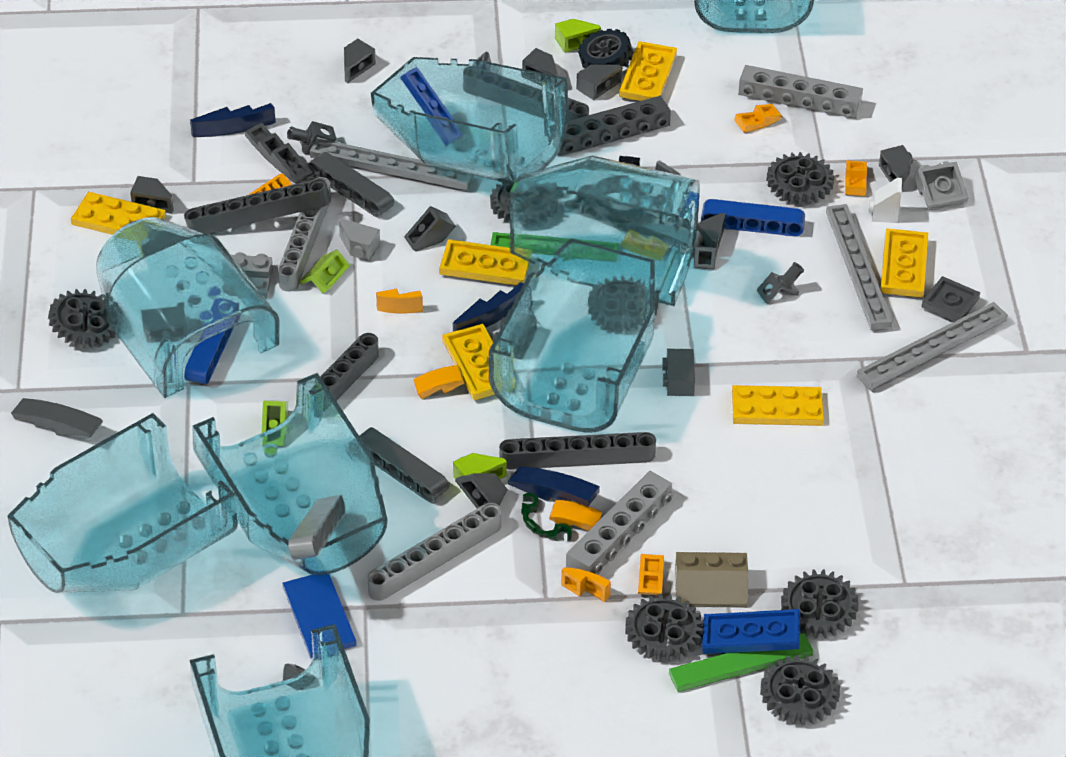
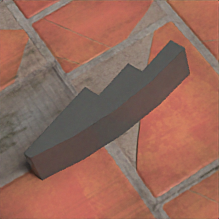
[245,123,313,183]
[11,398,103,437]

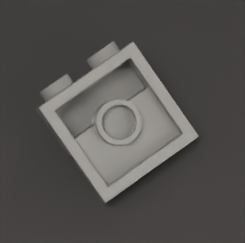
[914,161,969,209]
[224,252,273,299]

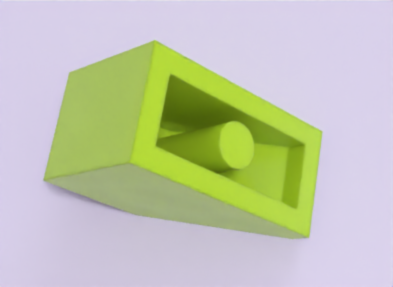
[555,19,601,53]
[261,400,289,447]
[453,453,507,479]

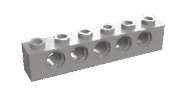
[738,65,863,119]
[566,471,673,575]

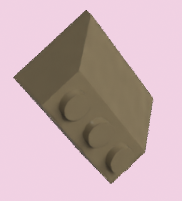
[675,552,748,608]

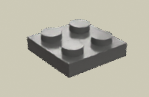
[921,276,981,322]

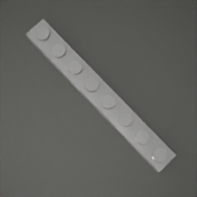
[310,138,474,191]
[826,204,893,330]
[856,302,1008,390]

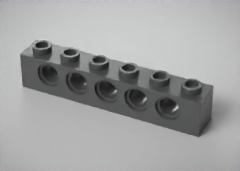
[548,95,671,157]

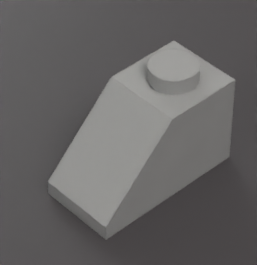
[339,218,380,261]

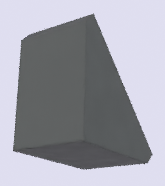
[696,213,726,256]

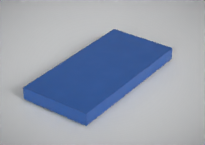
[282,571,357,658]
[702,609,800,654]

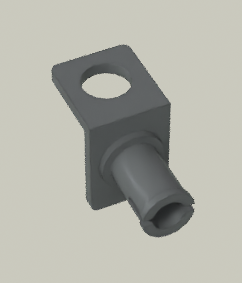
[287,121,337,154]
[757,262,804,304]

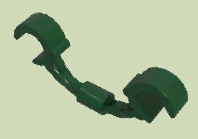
[521,493,572,542]

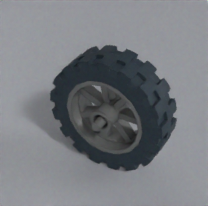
[578,29,633,69]

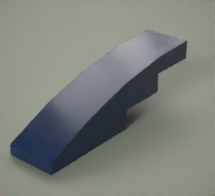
[190,103,276,137]
[453,282,527,332]
[508,467,600,507]

